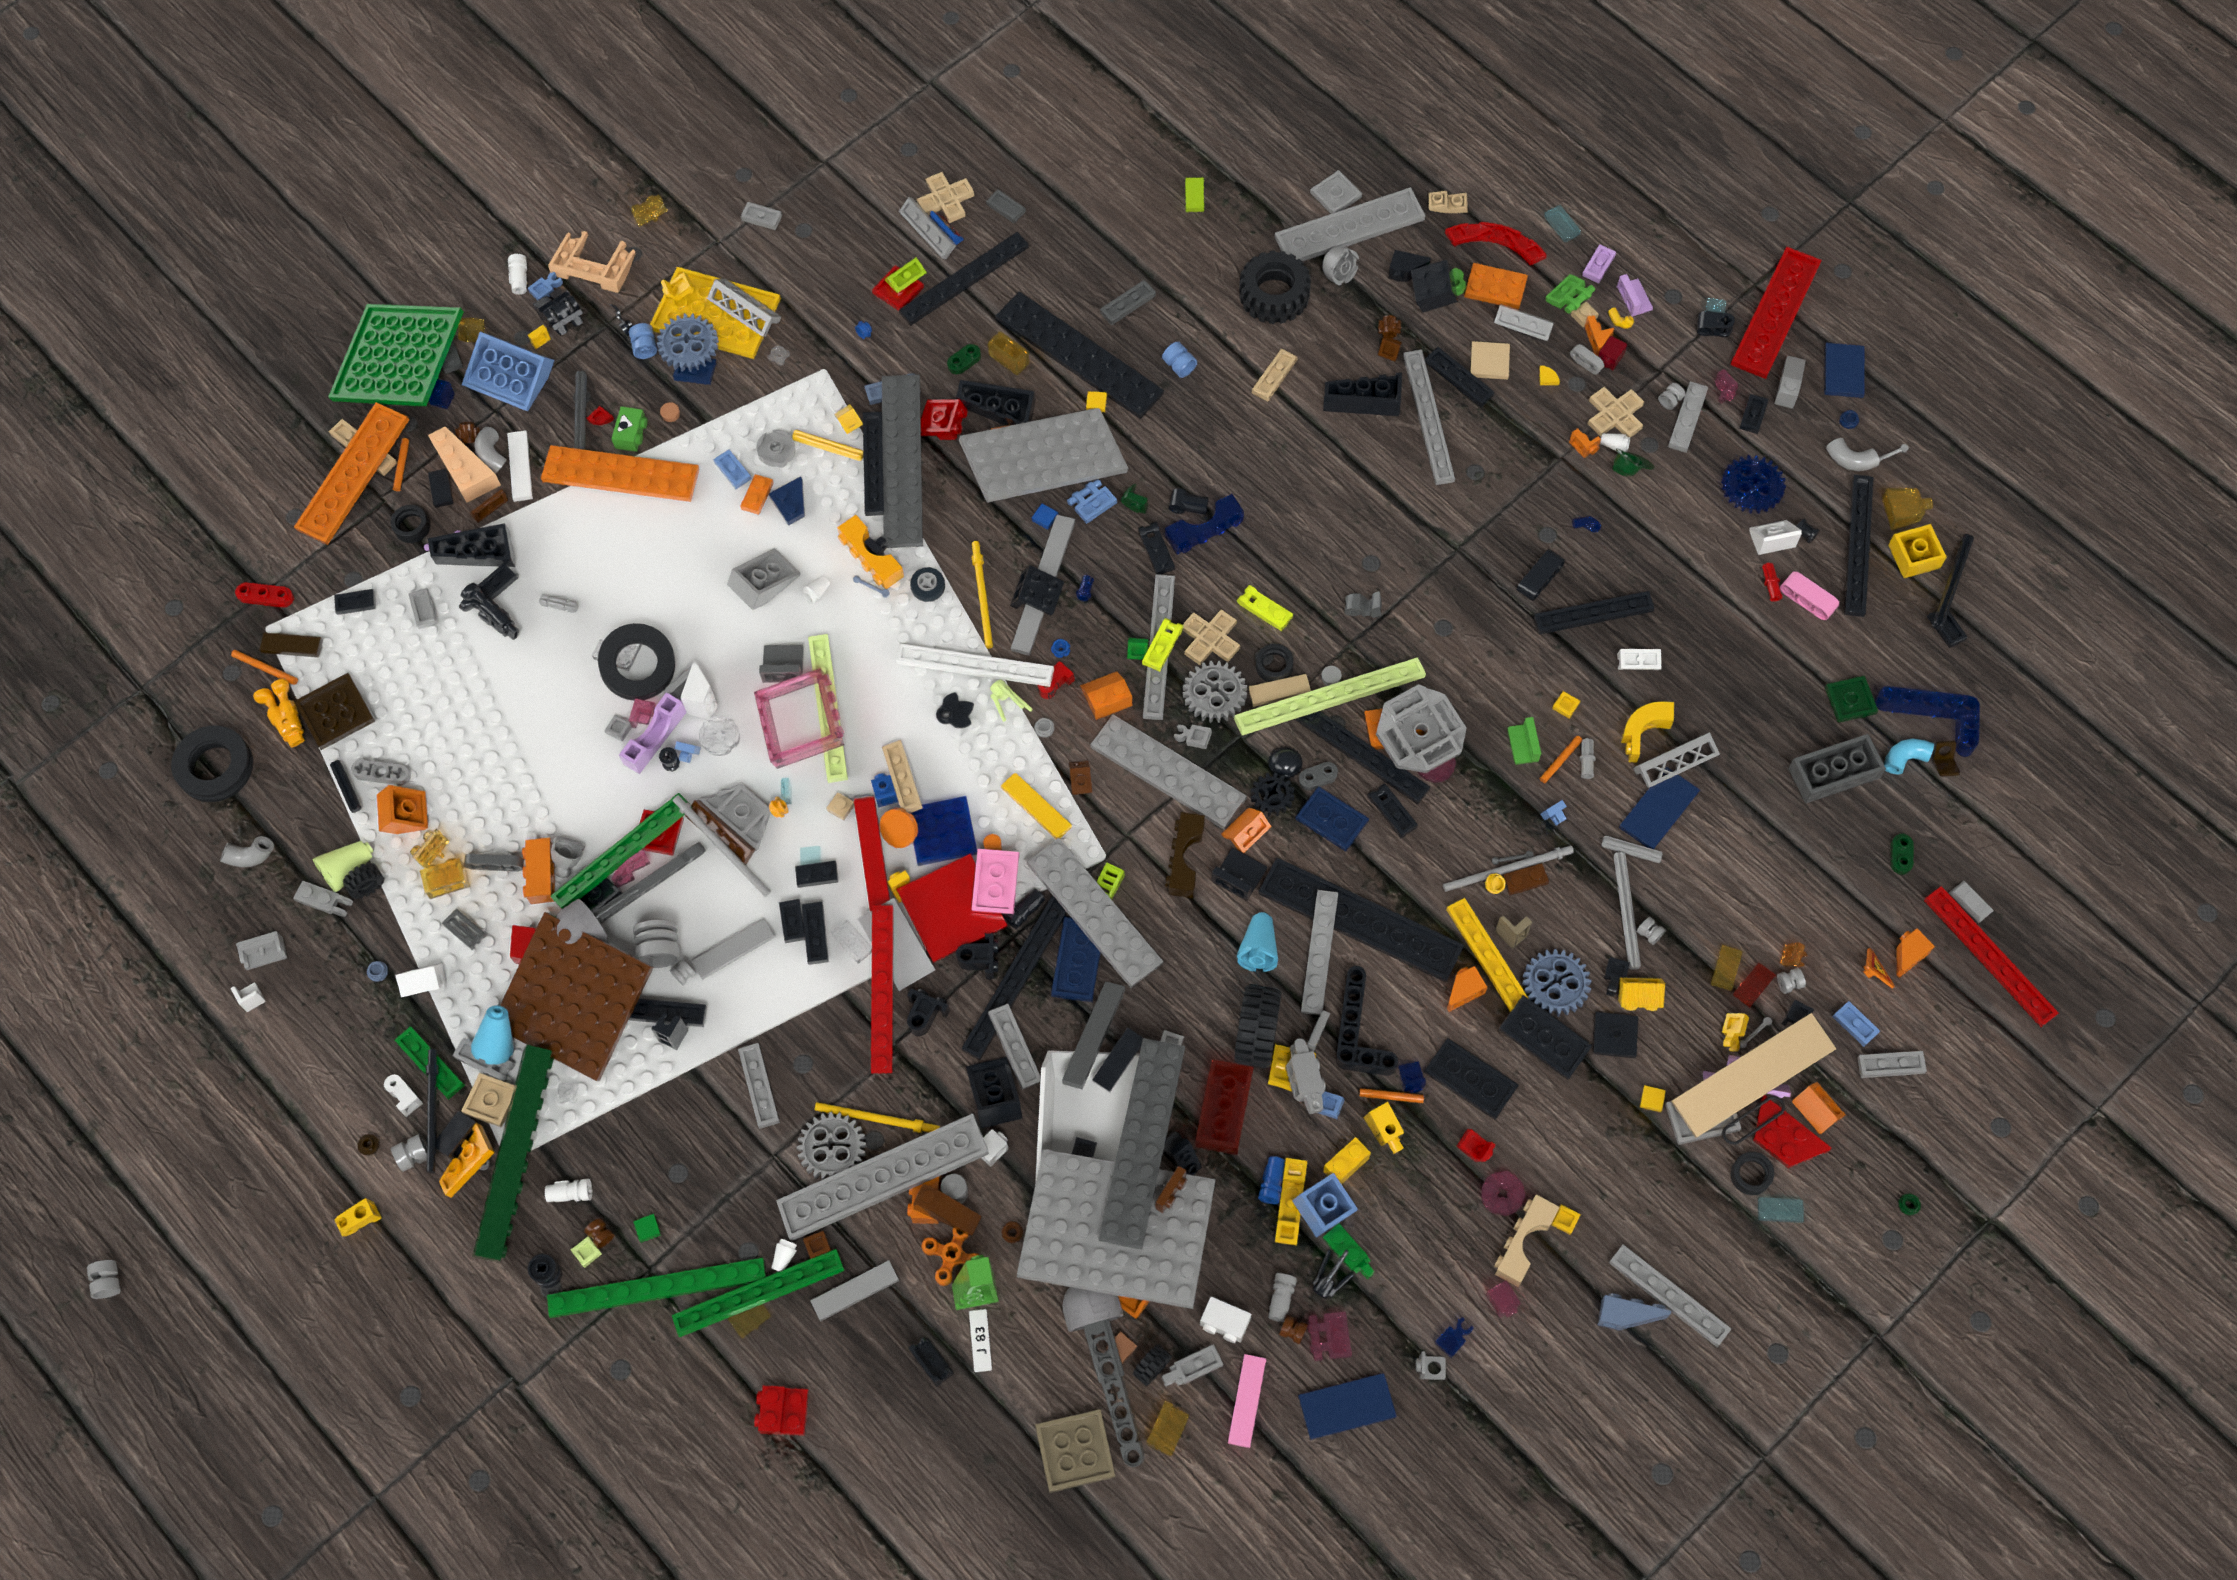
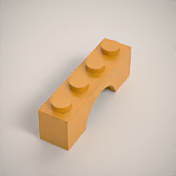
[837,515,904,589]

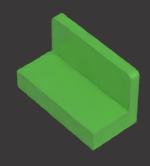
[1507,717,1541,765]

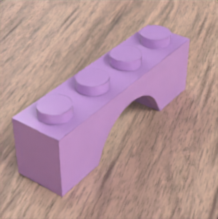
[619,692,687,774]

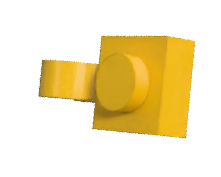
[1722,1013,1749,1052]

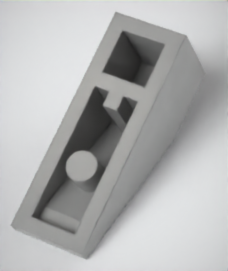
[1774,355,1806,409]

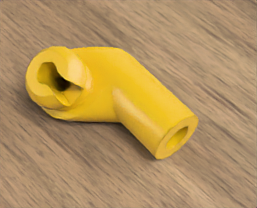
[1608,308,1634,329]

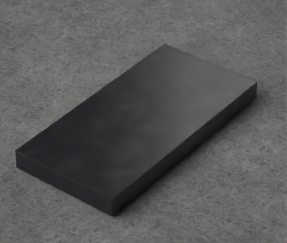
[1498,995,1593,1080]
[1424,1038,1519,1120]

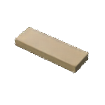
[1252,349,1297,402]
[1248,674,1311,707]

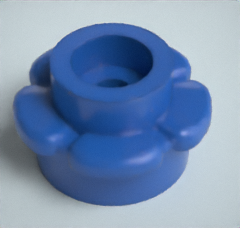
[855,321,872,339]
[1051,639,1070,658]

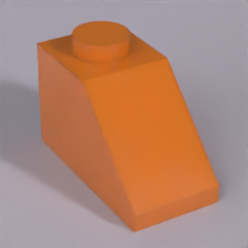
[1897,928,1935,978]
[1447,966,1487,1012]

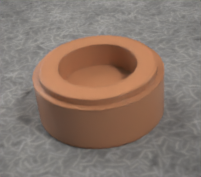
[660,403,680,422]

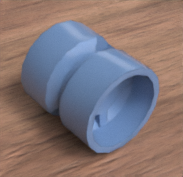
[629,323,657,359]
[1162,342,1197,378]

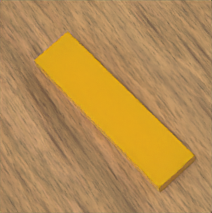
[1001,773,1072,839]

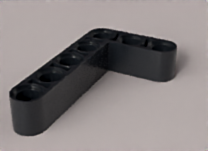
[1336,966,1398,1076]

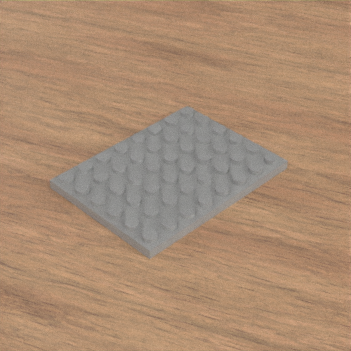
[1017,1149,1215,1309]

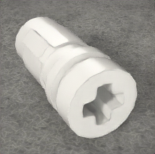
[508,254,527,295]
[545,1179,592,1202]

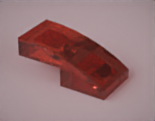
[1733,963,1776,1008]

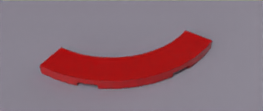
[1445,222,1547,266]

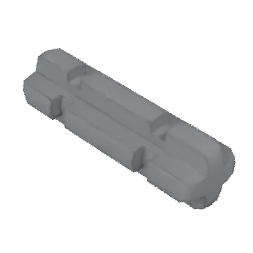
[539,594,578,613]

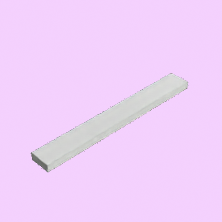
[895,643,1054,687]

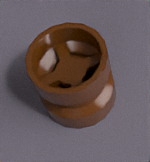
[584,1218,615,1249]
[1279,1315,1308,1344]

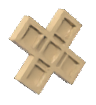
[917,172,974,223]
[1588,387,1644,437]
[1182,610,1240,665]

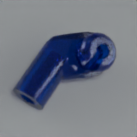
[1572,516,1601,533]

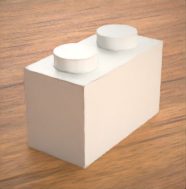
[1200,1297,1251,1343]

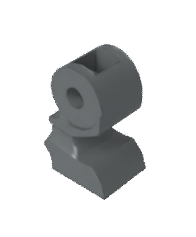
[1344,591,1382,618]

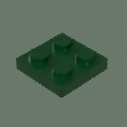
[1825,676,1878,723]

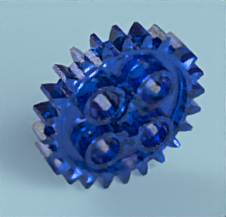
[1721,455,1786,514]

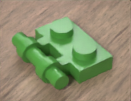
[1546,274,1595,314]

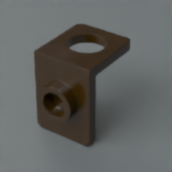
[1932,741,1960,777]

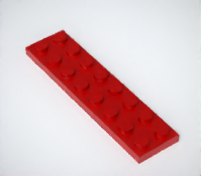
[1731,247,1822,379]

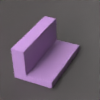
[1617,274,1653,316]

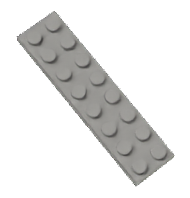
[1275,187,1425,261]
[1090,715,1247,830]
[1027,838,1163,988]

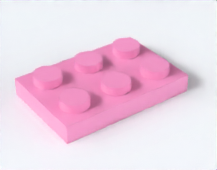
[972,849,1020,915]

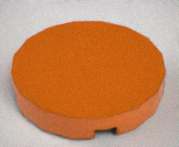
[879,807,918,848]

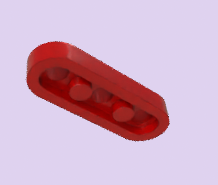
[235,582,294,608]

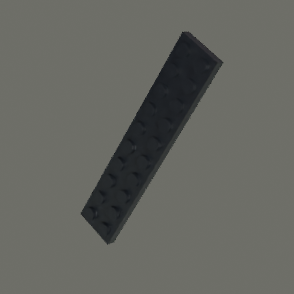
[995,291,1164,419]
[1259,858,1464,982]

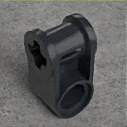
[1697,311,1735,337]

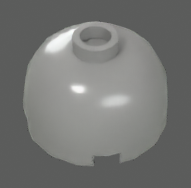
[1322,246,1359,285]

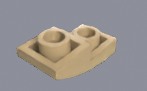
[1429,191,1468,213]

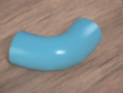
[1884,738,1934,774]

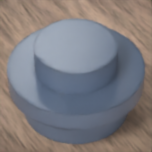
[367,961,388,982]

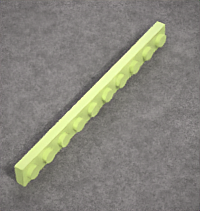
[1234,657,1426,735]

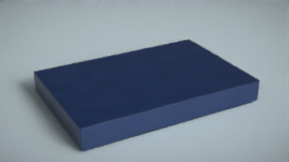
[1824,343,1865,398]
[1296,786,1369,852]

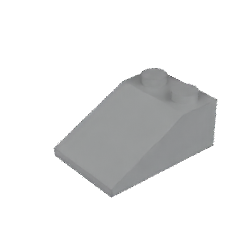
[727,548,801,610]

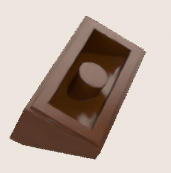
[469,489,508,523]

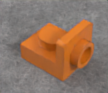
[1569,428,1601,458]

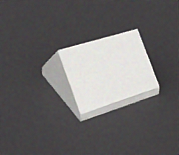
[1749,520,1802,555]

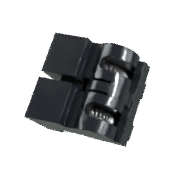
[532,286,583,336]

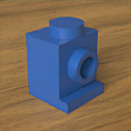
[871,773,898,808]

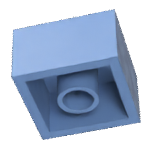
[1292,1173,1358,1238]

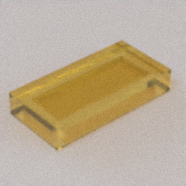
[1711,945,1743,991]

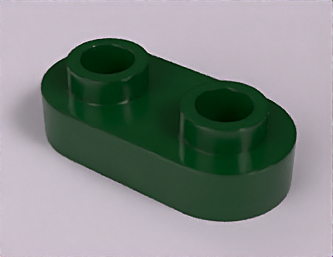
[947,344,981,375]
[1891,834,1914,875]

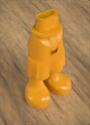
[253,679,305,748]

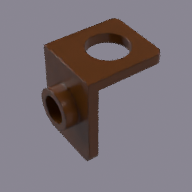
[1069,760,1092,795]

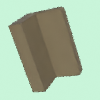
[1495,915,1532,949]

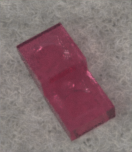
[611,850,651,888]

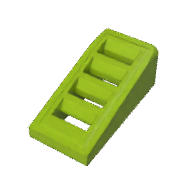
[1097,863,1125,900]

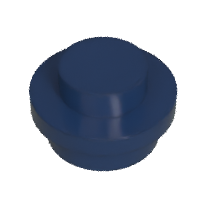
[1839,410,1859,429]

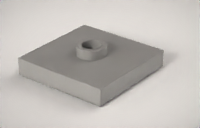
[1310,170,1362,214]

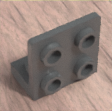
[759,645,804,683]

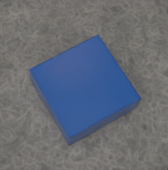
[1032,504,1058,530]

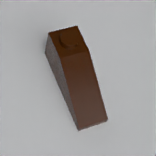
[913,1184,982,1236]

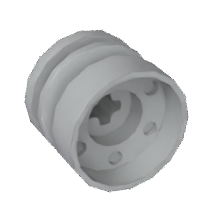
[633,920,680,968]

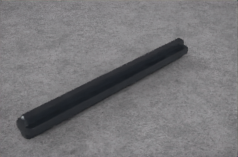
[1932,534,1974,630]

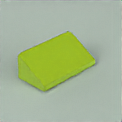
[885,257,927,293]

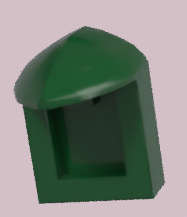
[1120,483,1148,514]

